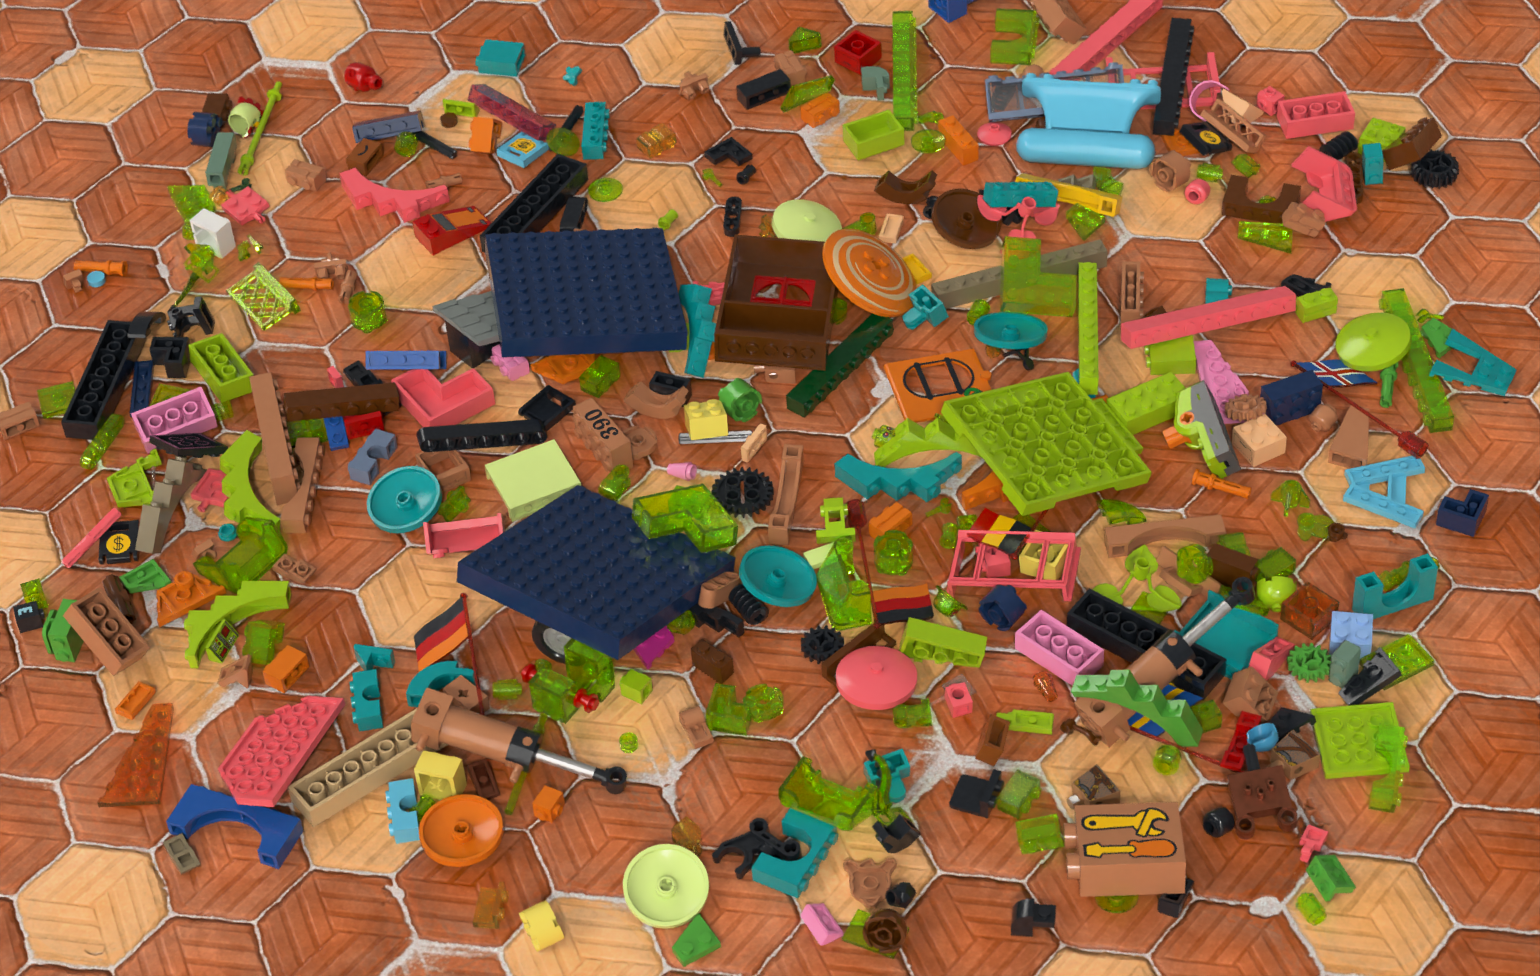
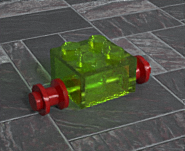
[521,663,599,724]

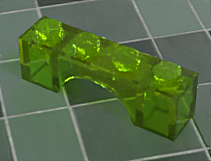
[1368,724,1408,813]

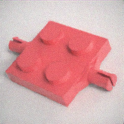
[221,186,270,226]
[191,468,229,512]

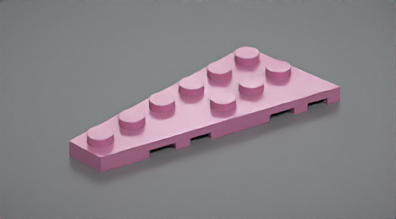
[1194,340,1265,424]

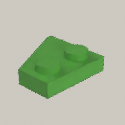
[119,559,172,593]
[672,914,721,967]

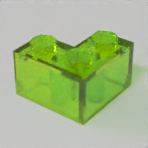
[242,620,285,665]
[705,683,751,736]

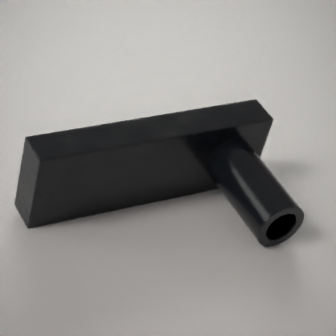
[723,21,761,65]

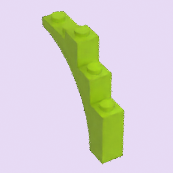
[874,417,983,467]
[220,430,280,536]
[184,581,292,668]

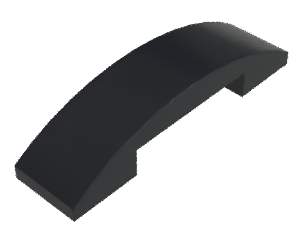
[128,311,166,338]

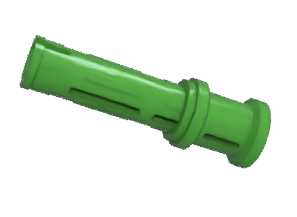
[1380,362,1399,408]

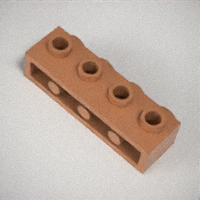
[1121,261,1144,323]

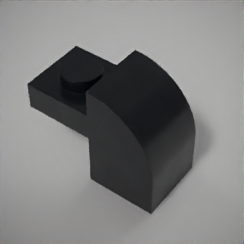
[872,814,921,853]
[1011,898,1056,937]

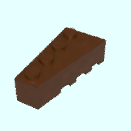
[1382,117,1442,170]

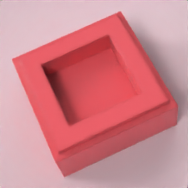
[327,366,344,388]

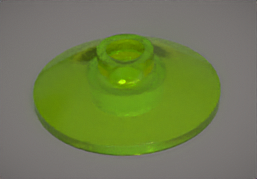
[546,128,580,156]
[911,129,945,153]
[588,178,623,202]
[1095,895,1138,913]

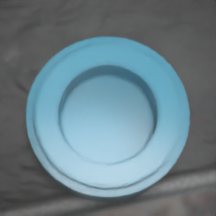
[87,271,106,287]

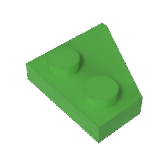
[1421,318,1452,359]

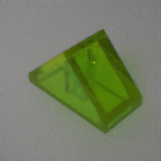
[788,27,821,54]

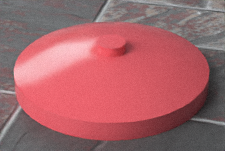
[836,646,917,710]

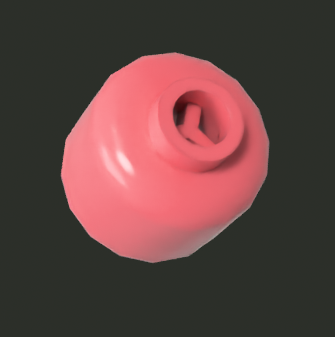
[1185,179,1210,205]

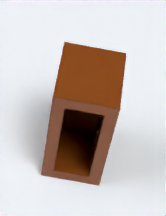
[346,138,384,177]
[975,714,1010,766]

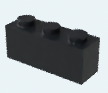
[736,69,791,110]

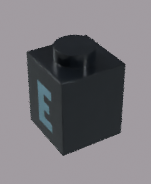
[13,601,45,633]

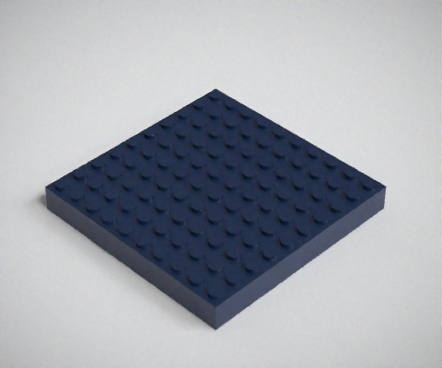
[485,227,687,357]
[457,485,735,660]

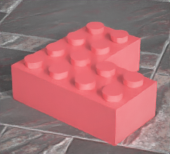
[391,368,495,427]

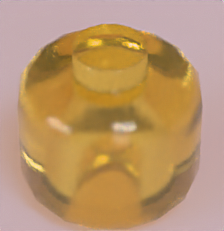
[209,187,229,206]

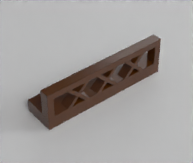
[821,621,896,687]

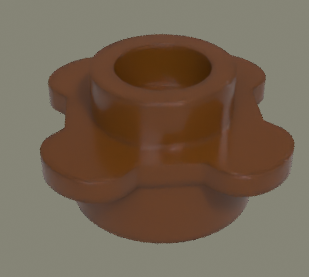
[1325,523,1348,542]

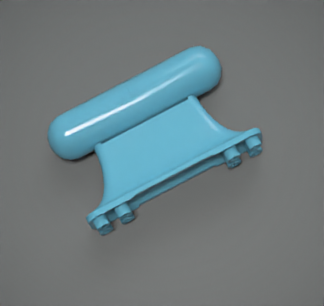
[1016,73,1161,169]

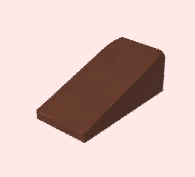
[467,758,500,800]

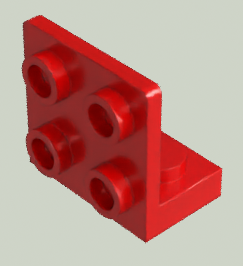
[342,411,385,440]

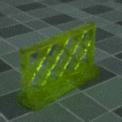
[226,262,301,331]

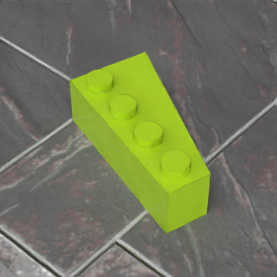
[899,617,987,668]

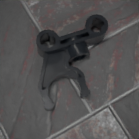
[712,818,803,879]

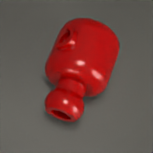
[344,62,383,92]

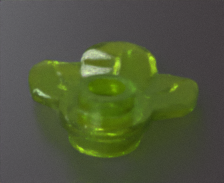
[1297,513,1334,541]

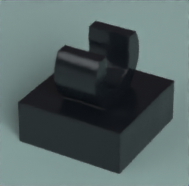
[1002,207,1023,226]

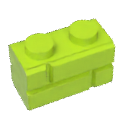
[1295,287,1338,323]

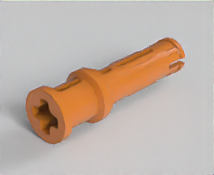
[73,260,128,277]
[1191,469,1252,499]

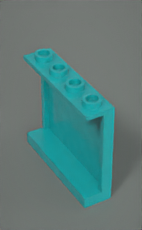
[1174,590,1279,679]

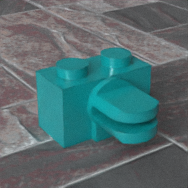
[902,284,949,330]
[863,748,910,803]

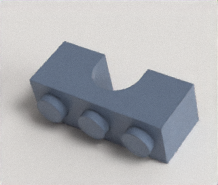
[348,429,398,485]

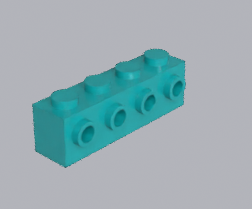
[581,102,610,160]
[983,182,1058,207]

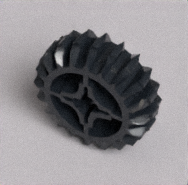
[1411,149,1459,189]

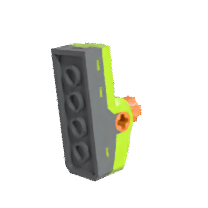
[1163,380,1242,479]

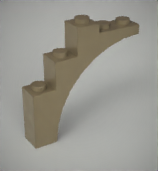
[135,456,207,554]

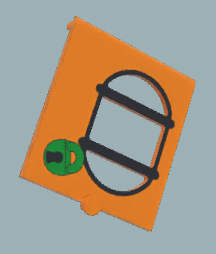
[883,348,992,423]

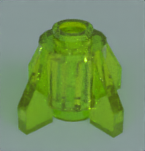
[184,243,215,275]
[1271,480,1310,517]

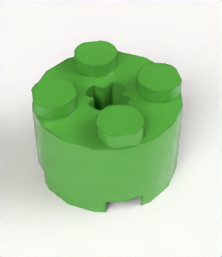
[718,378,762,422]

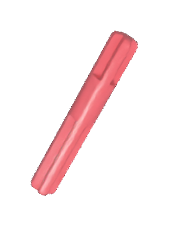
[61,508,122,568]

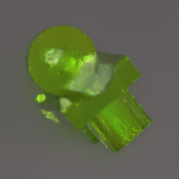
[437,486,471,522]

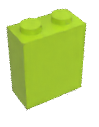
[1144,335,1196,375]

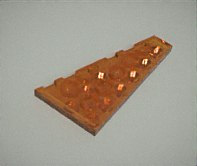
[97,703,174,807]

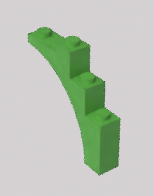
[1071,670,1203,747]

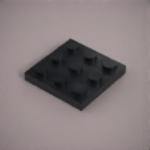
[149,433,228,458]

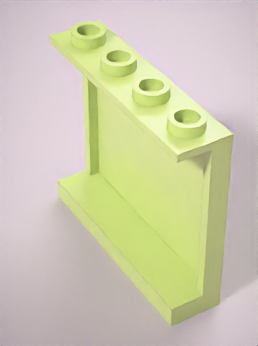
[485,439,581,522]

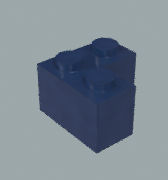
[1436,489,1489,537]

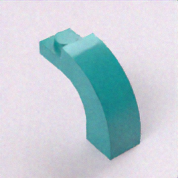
[406,661,477,707]

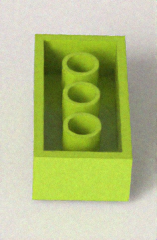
[188,333,254,403]
[1107,372,1185,435]

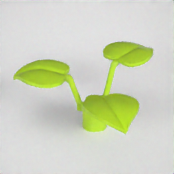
[1092,545,1182,612]

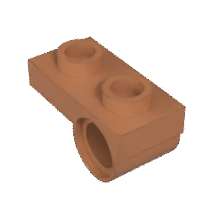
[679,706,714,749]

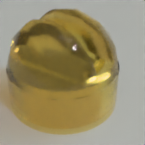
[986,345,1001,359]

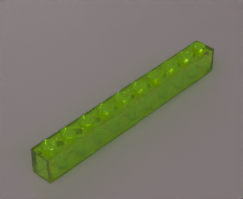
[893,11,918,131]
[1379,288,1454,433]

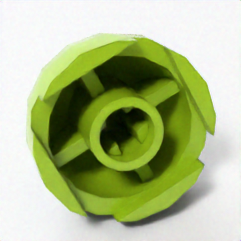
[1256,576,1297,612]

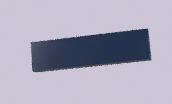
[130,360,154,417]

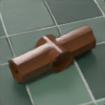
[102,574,136,625]

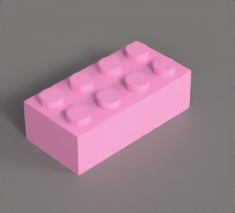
[131,387,217,454]
[1015,610,1104,686]

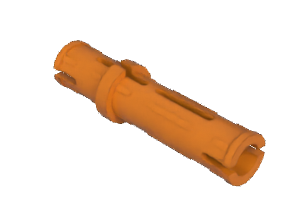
[279,276,334,291]

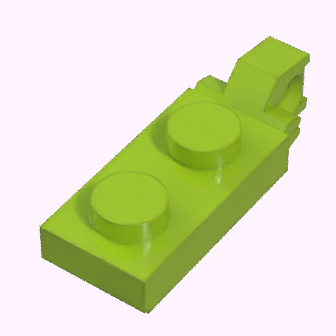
[996,709,1054,735]

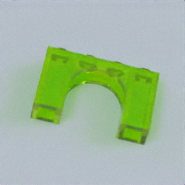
[991,8,1040,65]

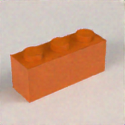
[938,115,979,166]

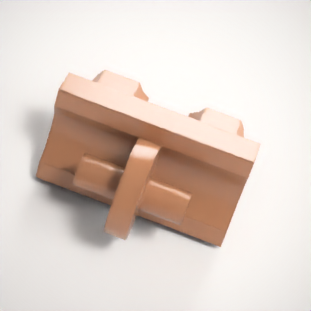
[678,71,709,100]
[314,253,348,280]

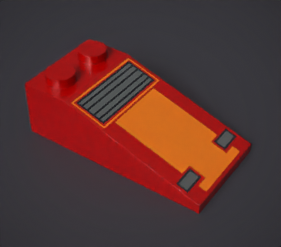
[412,206,491,255]

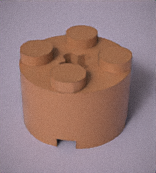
[1150,150,1191,192]

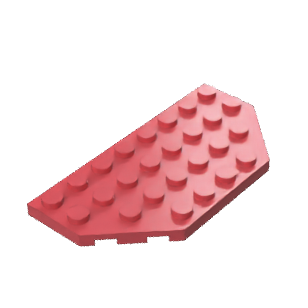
[218,696,345,807]

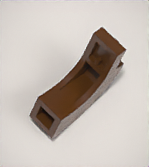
[874,171,937,205]

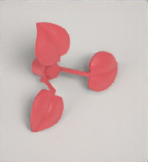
[977,195,1060,253]

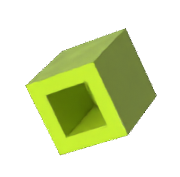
[619,669,653,704]

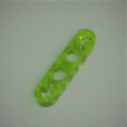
[80,414,124,470]

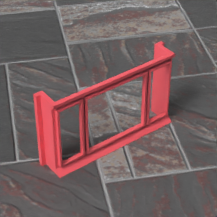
[1105,52,1221,109]
[946,530,1081,601]

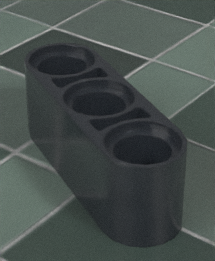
[560,196,588,232]

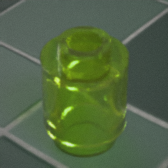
[1197,163,1223,183]
[967,299,990,326]
[492,679,522,700]
[1295,893,1327,926]

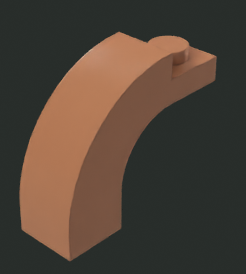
[623,381,688,419]

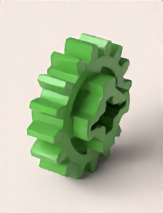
[1287,643,1332,683]

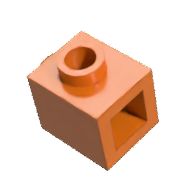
[532,785,565,823]

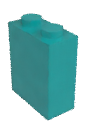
[475,39,526,77]

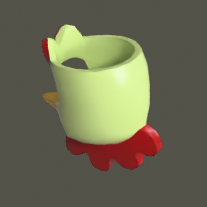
[228,96,264,139]

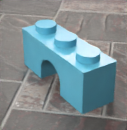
[385,778,420,844]

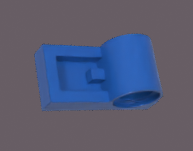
[324,416,349,451]

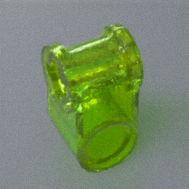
[598,465,631,501]

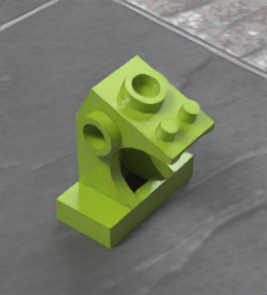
[816,498,856,544]

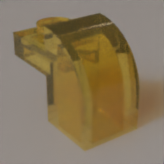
[671,816,703,858]

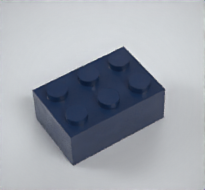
[1260,370,1323,425]

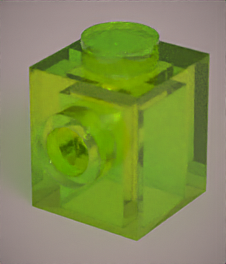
[20,578,48,609]
[1191,700,1222,733]

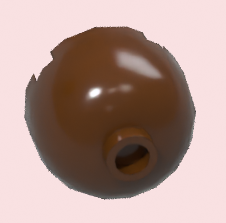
[862,909,907,953]

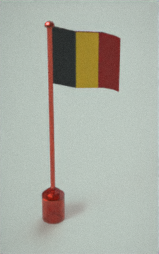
[967,507,1049,560]

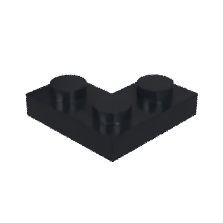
[704,137,753,166]

